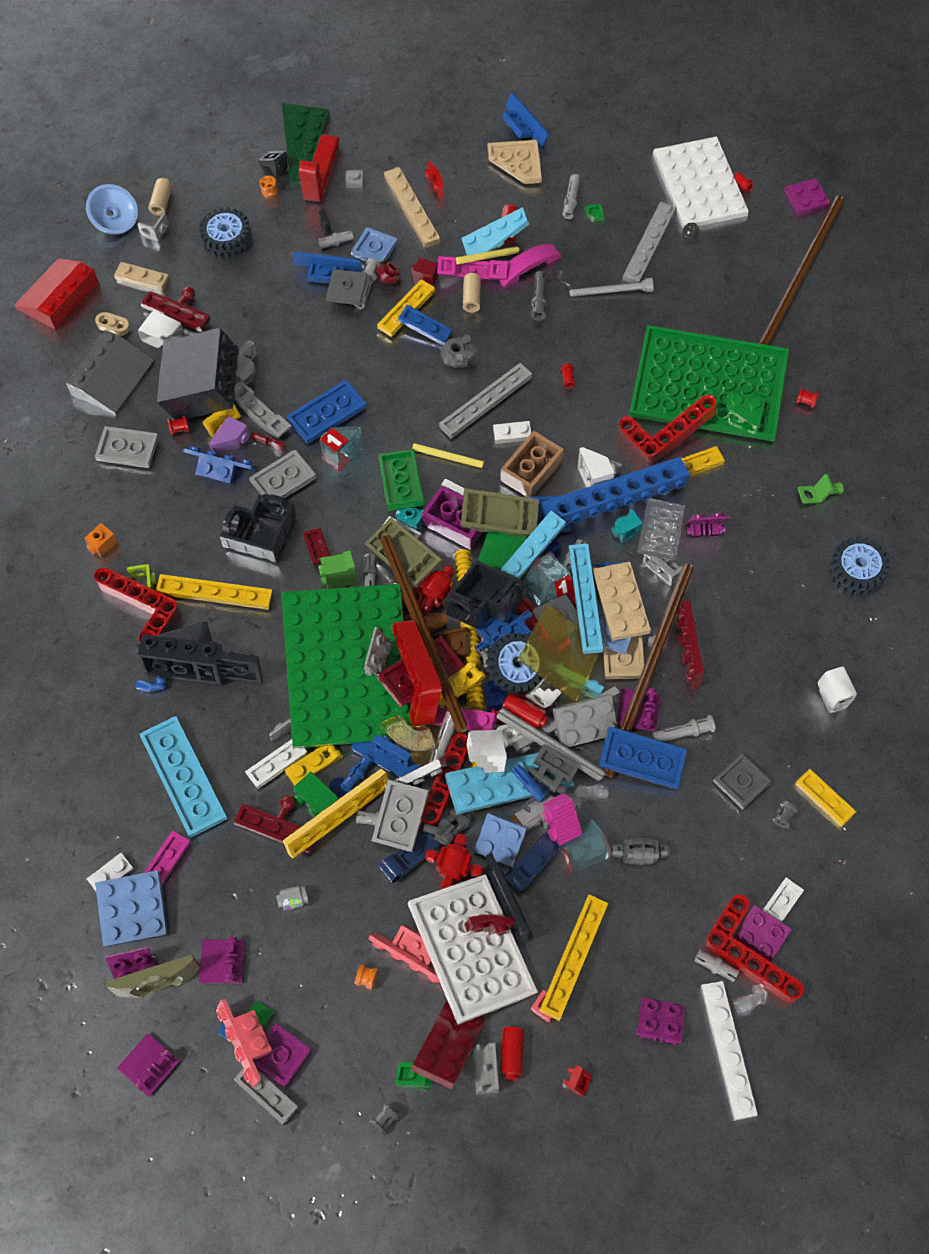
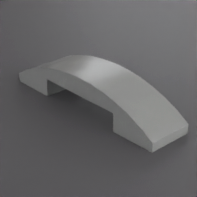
[234,381,291,438]

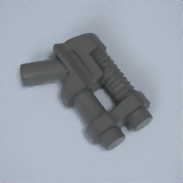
[423,808,472,846]

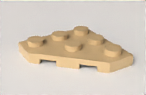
[488,140,542,184]

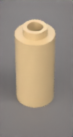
[148,178,173,216]
[463,273,481,312]

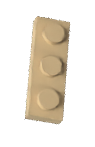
[114,262,169,292]

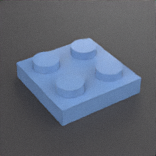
[351,227,398,262]
[474,812,528,867]

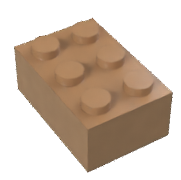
[501,431,564,497]

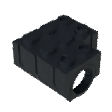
[220,494,296,562]
[443,560,527,630]

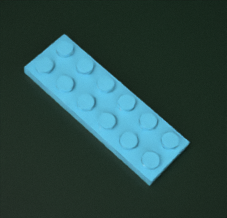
[139,716,227,838]
[445,753,574,814]

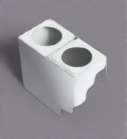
[138,310,184,348]
[818,666,857,713]
[524,672,567,709]
[467,730,507,773]

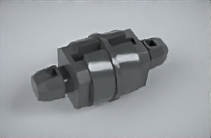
[611,836,670,866]

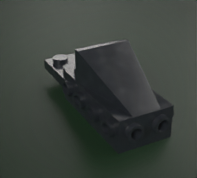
[137,621,263,685]

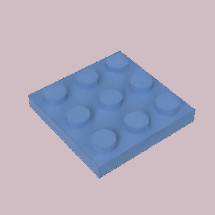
[95,870,168,947]

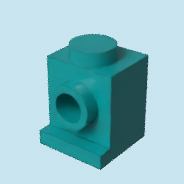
[395,507,424,532]
[611,509,643,542]

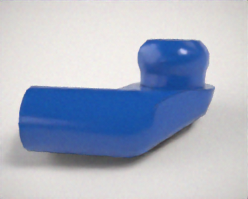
[136,676,166,692]

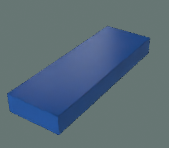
[398,305,453,345]

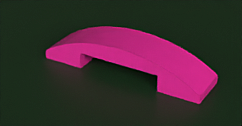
[498,244,561,288]
[437,256,508,280]

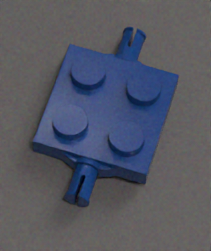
[475,610,533,653]

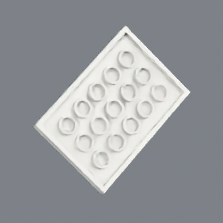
[653,137,749,229]
[408,874,538,1024]

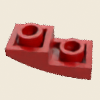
[425,161,444,199]

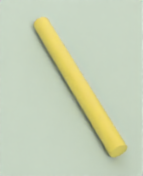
[456,247,519,264]
[412,443,484,469]

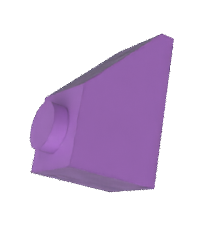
[208,416,249,454]

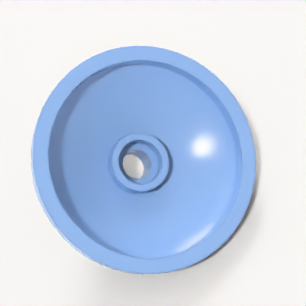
[86,184,138,235]

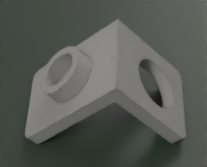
[138,213,169,241]
[269,718,291,743]

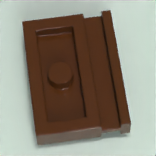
[432,627,470,658]

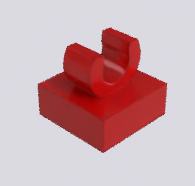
[563,1066,592,1097]

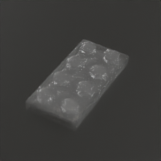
[637,498,685,561]

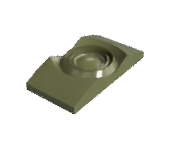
[461,488,539,537]
[364,517,442,588]
[106,955,200,998]

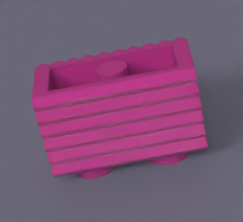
[542,794,583,845]

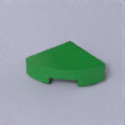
[584,204,604,221]

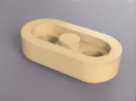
[95,312,130,336]

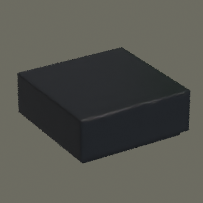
[318,209,332,235]

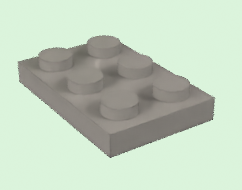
[95,426,159,468]
[249,450,316,505]
[553,694,618,748]
[371,780,429,852]

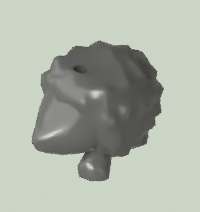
[440,334,480,368]

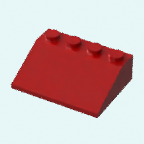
[14,259,99,330]

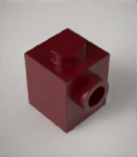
[411,258,438,286]

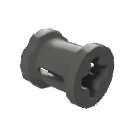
[773,801,799,829]
[369,1104,399,1135]

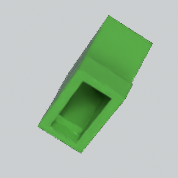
[318,550,358,589]

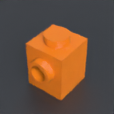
[84,523,118,558]

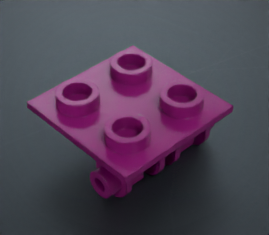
[685,513,730,536]
[617,688,661,732]
[734,905,792,962]
[199,937,245,983]
[105,947,157,979]
[636,997,685,1045]
[117,1033,180,1097]

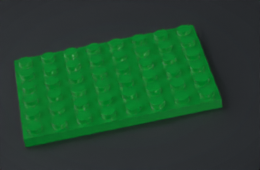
[629,325,789,442]
[281,584,415,749]

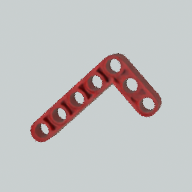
[299,134,339,202]
[618,395,716,464]
[94,567,180,641]
[392,620,441,726]
[420,733,468,828]
[705,894,804,1003]

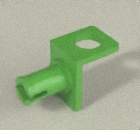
[798,474,844,504]

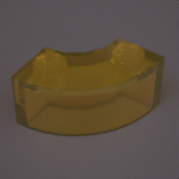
[380,715,437,751]

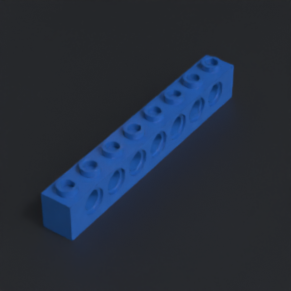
[541,457,690,525]

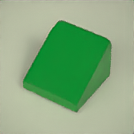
[247,1001,275,1031]

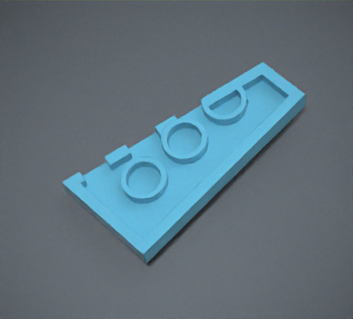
[462,207,529,255]

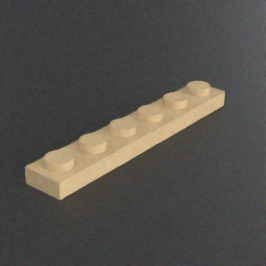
[384,167,440,248]

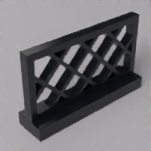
[481,853,534,947]

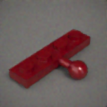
[141,286,211,332]
[234,795,314,854]

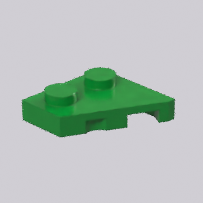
[725,391,765,432]

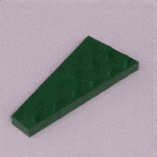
[282,103,329,187]

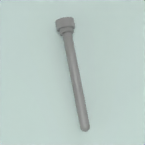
[569,278,653,297]

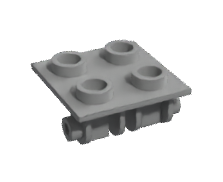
[364,627,391,676]

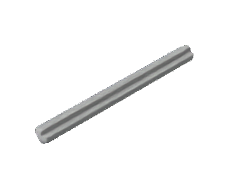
[497,708,605,781]

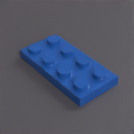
[286,380,367,445]
[598,726,687,789]

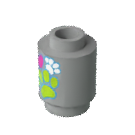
[276,886,309,911]

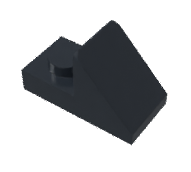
[258,151,288,177]

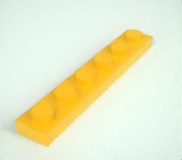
[156,574,273,610]
[283,769,388,858]
[539,894,608,1021]

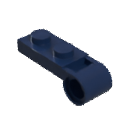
[379,832,440,883]
[504,832,560,892]

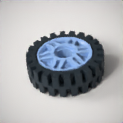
[199,207,252,257]
[830,536,890,594]
[486,633,547,694]

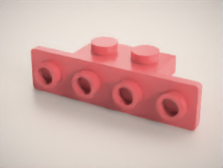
[368,924,440,983]
[216,999,272,1088]

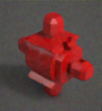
[418,565,455,612]
[425,834,484,890]

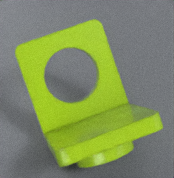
[127,564,157,590]

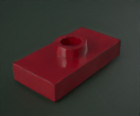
[303,527,330,567]

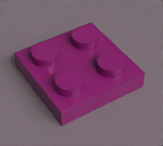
[784,178,830,216]
[253,1023,312,1088]

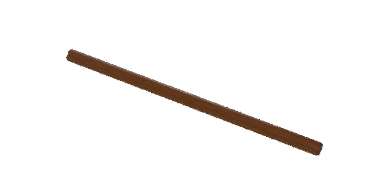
[759,195,845,345]
[381,535,468,733]
[604,563,694,778]

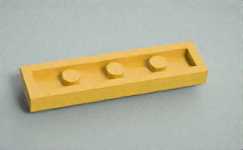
[377,279,435,337]

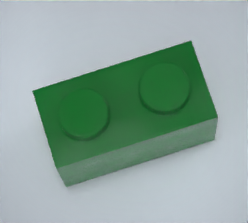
[293,771,339,817]

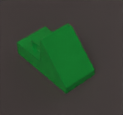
[395,1062,432,1091]

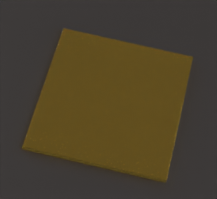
[518,604,600,702]

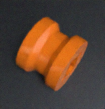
[259,176,278,198]
[355,964,378,990]

